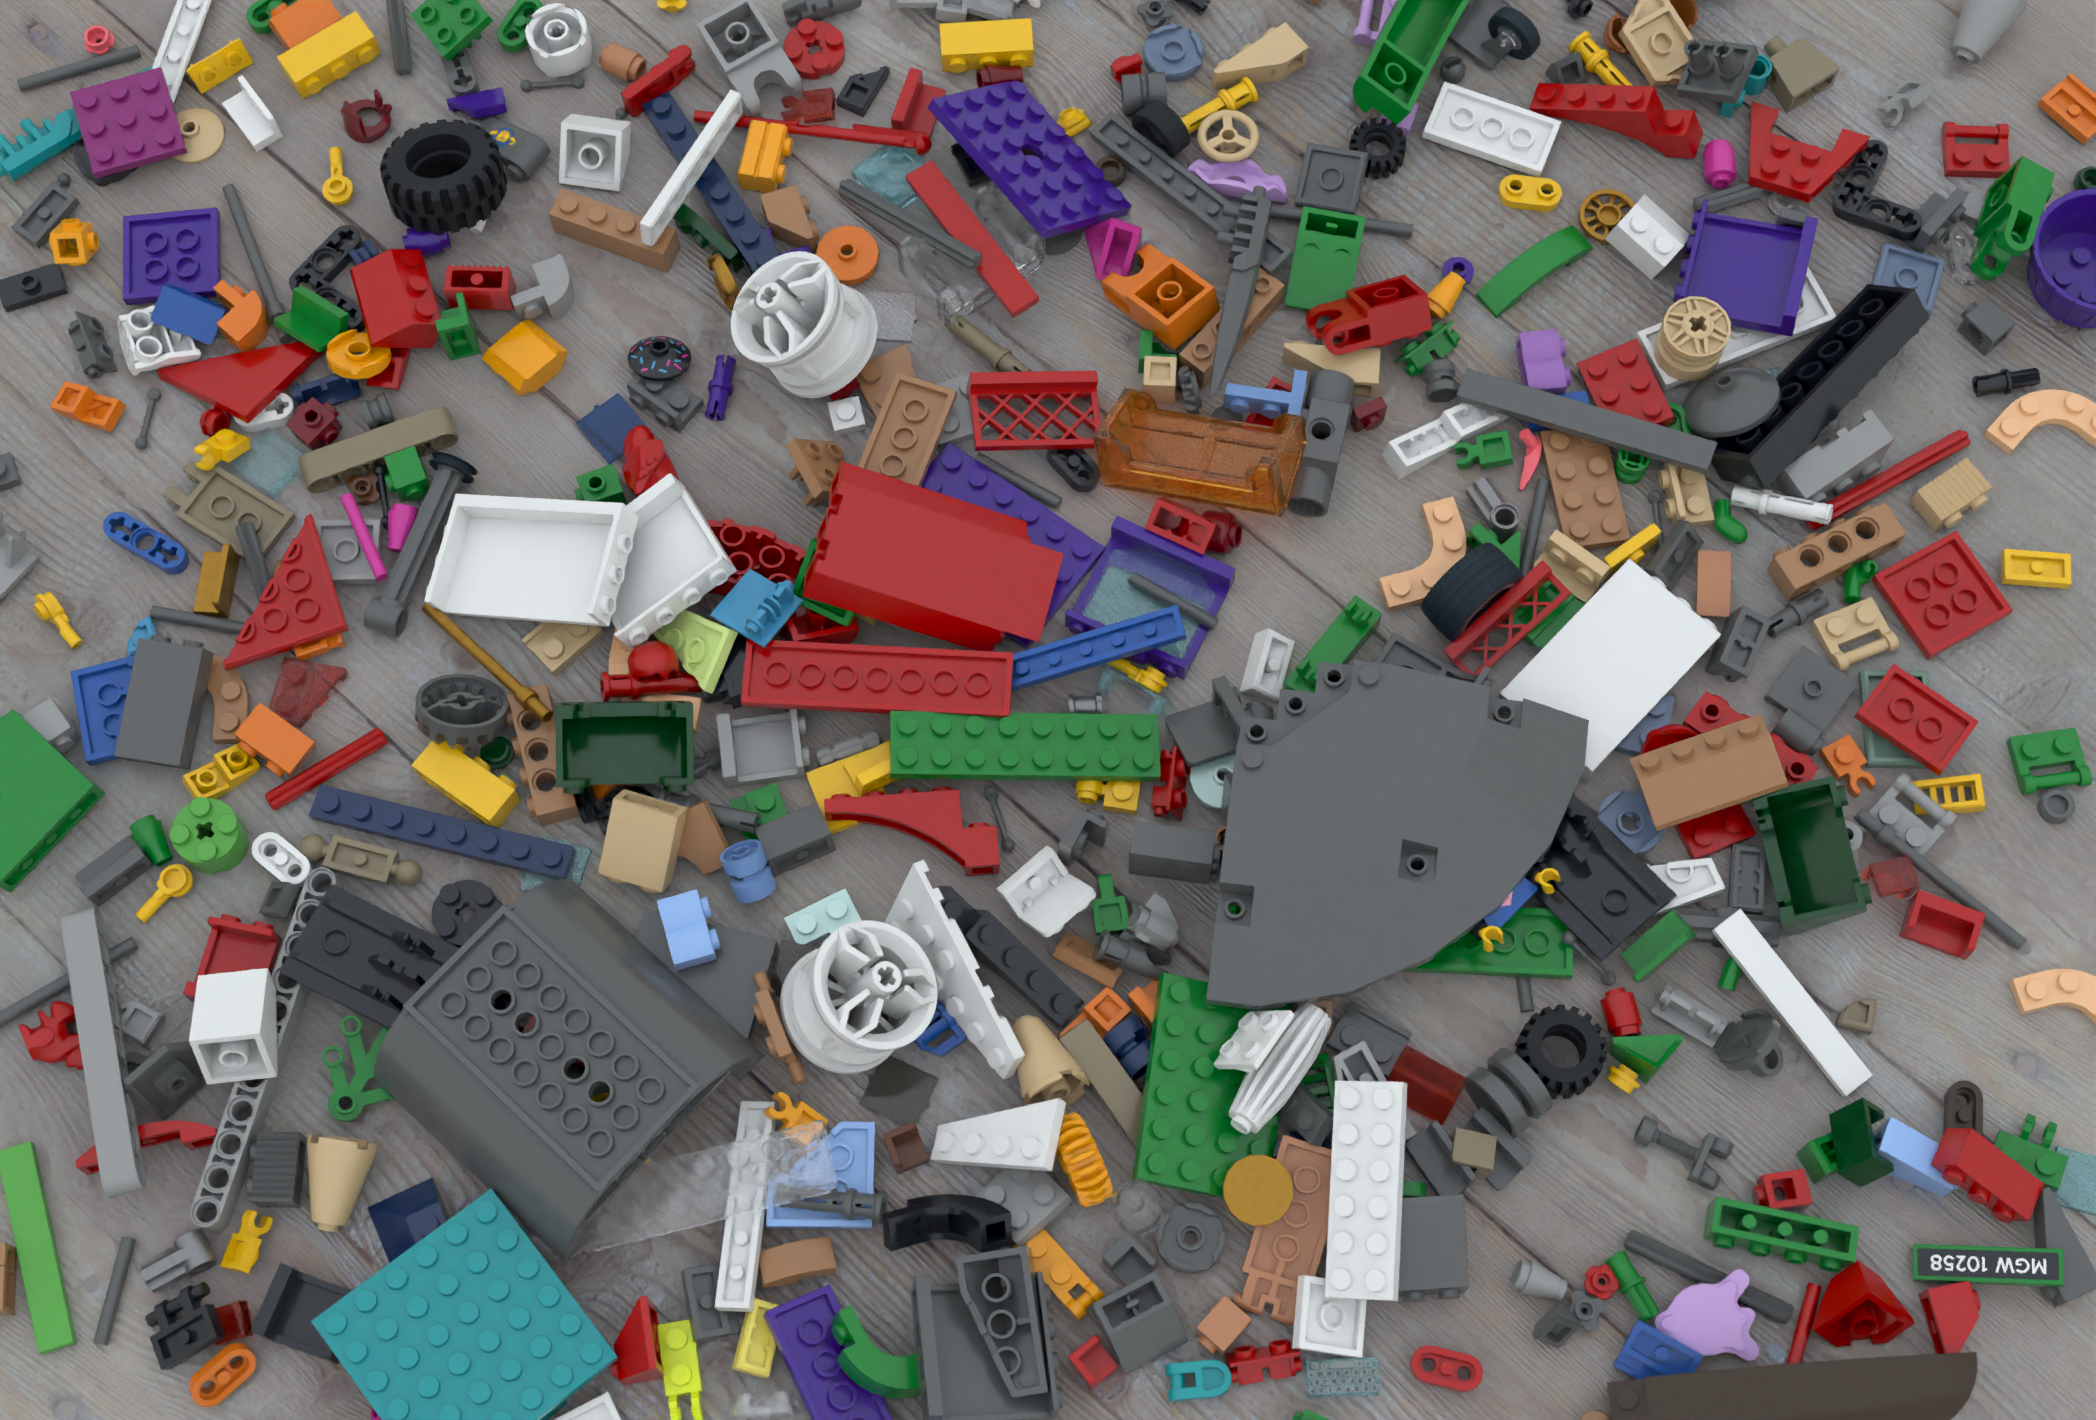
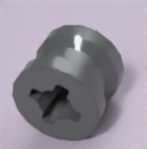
[359,393,395,430]

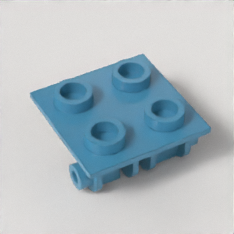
[710,569,804,648]

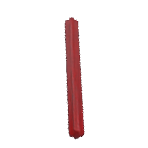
[1805,430,1971,530]

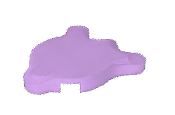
[1654,1269,1759,1361]

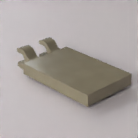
[163,460,296,561]

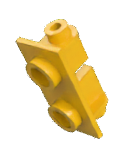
[186,38,254,94]

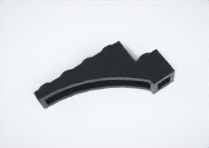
[936,886,1084,1028]

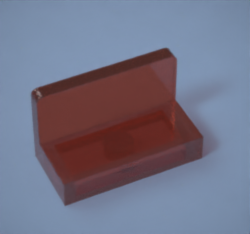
[1387,1045,1465,1125]

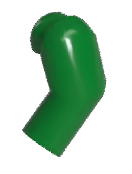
[1714,499,1748,544]
[1843,559,1878,604]
[1717,957,1742,992]

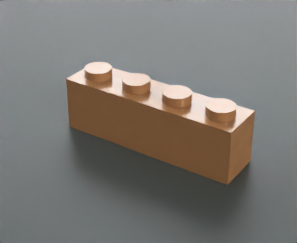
[549,188,681,273]

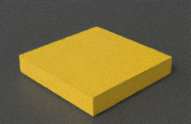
[806,750,886,835]

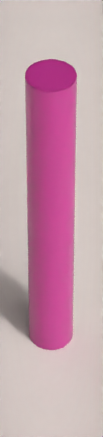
[340,493,388,581]

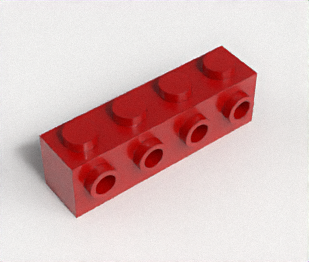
[1682,691,1819,786]

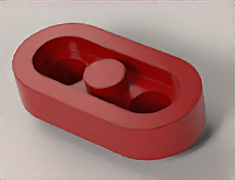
[1410,1345,1483,1392]

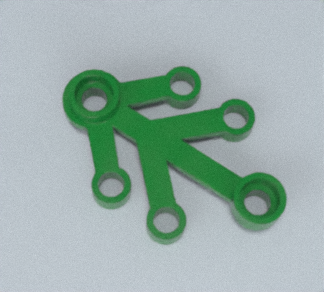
[322,1015,397,1122]

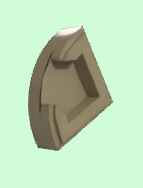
[1835,998,1877,1035]

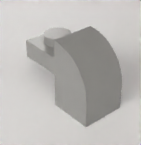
[510,254,574,321]

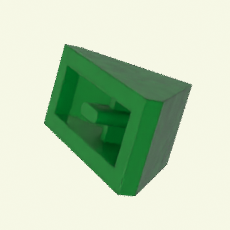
[1796,1133,1838,1185]

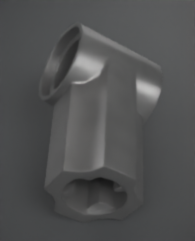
[1466,477,1520,543]
[139,1229,218,1293]

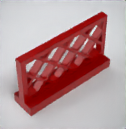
[966,370,1104,451]

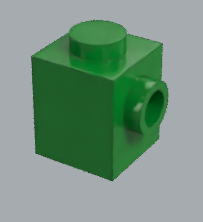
[384,446,431,503]
[574,464,628,505]

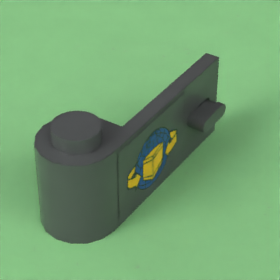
[467,116,551,181]

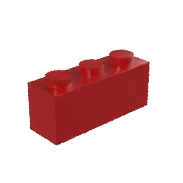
[1931,1128,2044,1223]

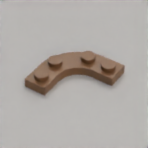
[206,653,251,744]

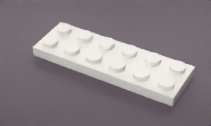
[1635,267,1836,390]
[1325,1081,1407,1301]

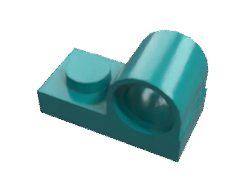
[1718,54,1772,118]

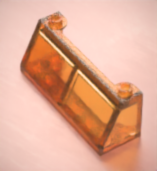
[1093,388,1307,517]

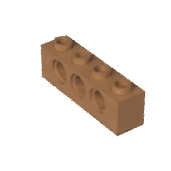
[1178,267,1285,390]
[1767,502,1907,602]
[507,684,580,827]

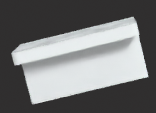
[222,75,283,152]

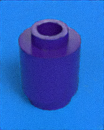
[402,227,451,257]

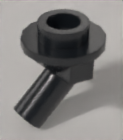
[1566,0,1593,20]

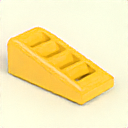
[1911,773,1985,815]

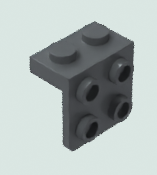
[1165,675,1252,767]

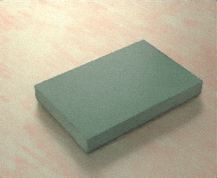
[1858,670,1929,769]

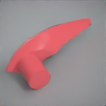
[1518,428,1542,491]

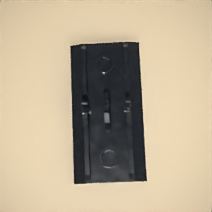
[1533,794,1677,962]
[279,884,505,1029]

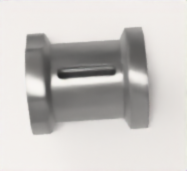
[1068,692,1103,714]

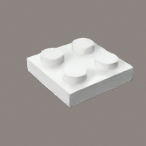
[1292,1275,1367,1358]

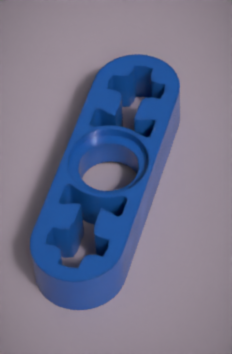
[103,512,189,575]

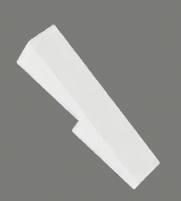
[1382,403,1509,480]

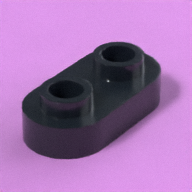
[1046,436,1101,493]

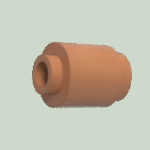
[599,42,647,82]

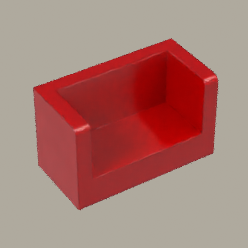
[1899,890,1985,960]

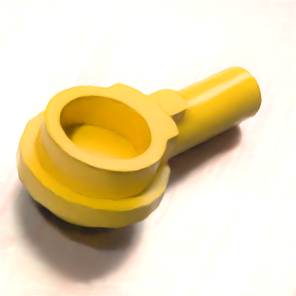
[322,147,354,206]
[33,592,83,649]
[1107,658,1168,694]
[135,864,194,923]

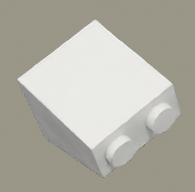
[189,968,278,1085]

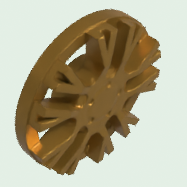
[1578,189,1635,246]

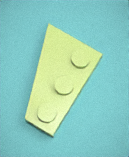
[653,609,738,694]

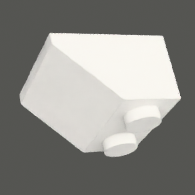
[559,114,631,191]
[1605,194,1689,280]

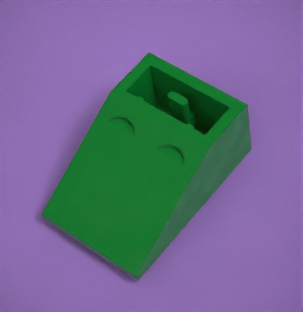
[1284,206,1366,311]

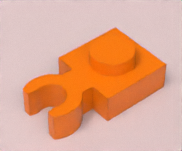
[1818,734,1876,798]

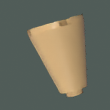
[1011,1015,1090,1108]
[307,1134,378,1232]

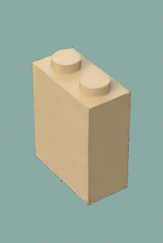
[598,789,688,893]

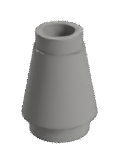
[1511,1259,1567,1301]

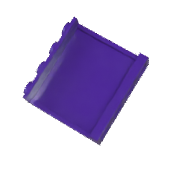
[1673,199,1818,337]

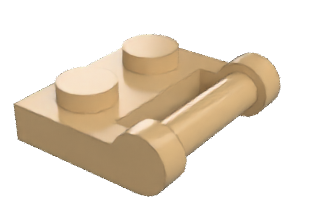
[1810,597,1900,672]

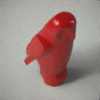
[622,425,689,497]

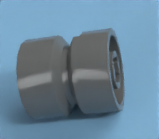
[1121,72,1167,115]

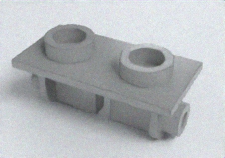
[1651,984,1729,1049]

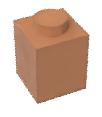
[1195,1295,1252,1356]

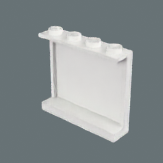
[611,473,737,649]

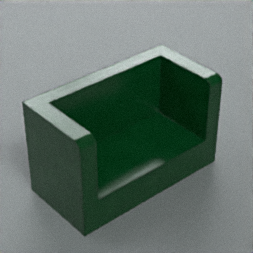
[1829,1097,1894,1188]

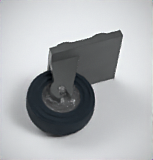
[1448,0,1540,71]

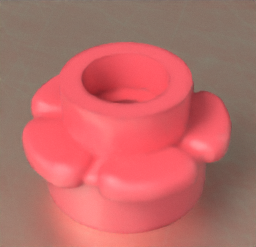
[84,25,115,55]

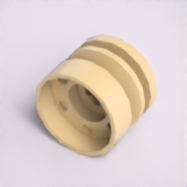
[1654,296,1731,381]

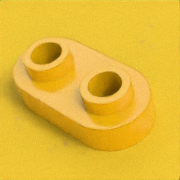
[1498,174,1562,212]

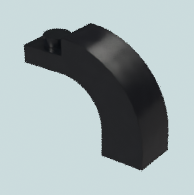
[882,1194,1012,1253]

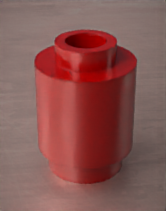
[1600,987,1643,1037]

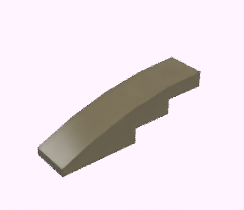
[1058,1019,1143,1150]

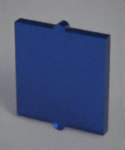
[576,393,647,465]

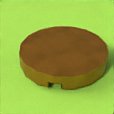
[706,253,739,314]
[1222,1155,1293,1226]

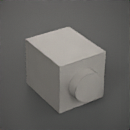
[22,697,81,753]

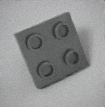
[1676,39,1759,104]

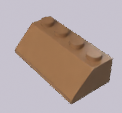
[1629,714,1789,831]

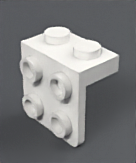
[996,846,1096,937]

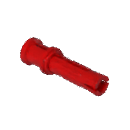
[600,672,702,702]

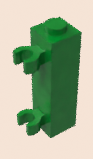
[1283,595,1382,693]

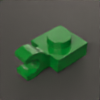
[1091,874,1130,936]

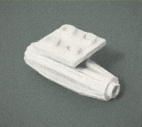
[1213,1003,1332,1134]

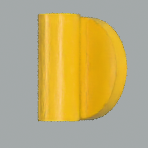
[1056,107,1091,138]

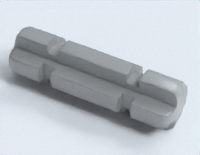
[816,730,881,767]

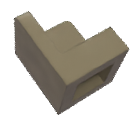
[1449,1127,1497,1180]

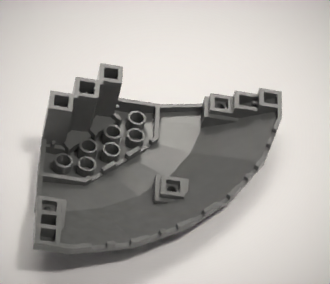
[1206,660,1589,1010]

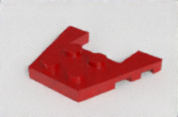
[1748,102,1870,203]

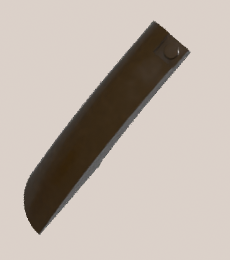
[1607,1352,1977,1420]

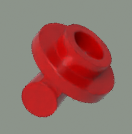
[1110,53,1143,84]

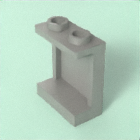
[716,709,811,788]

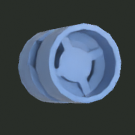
[719,839,777,903]

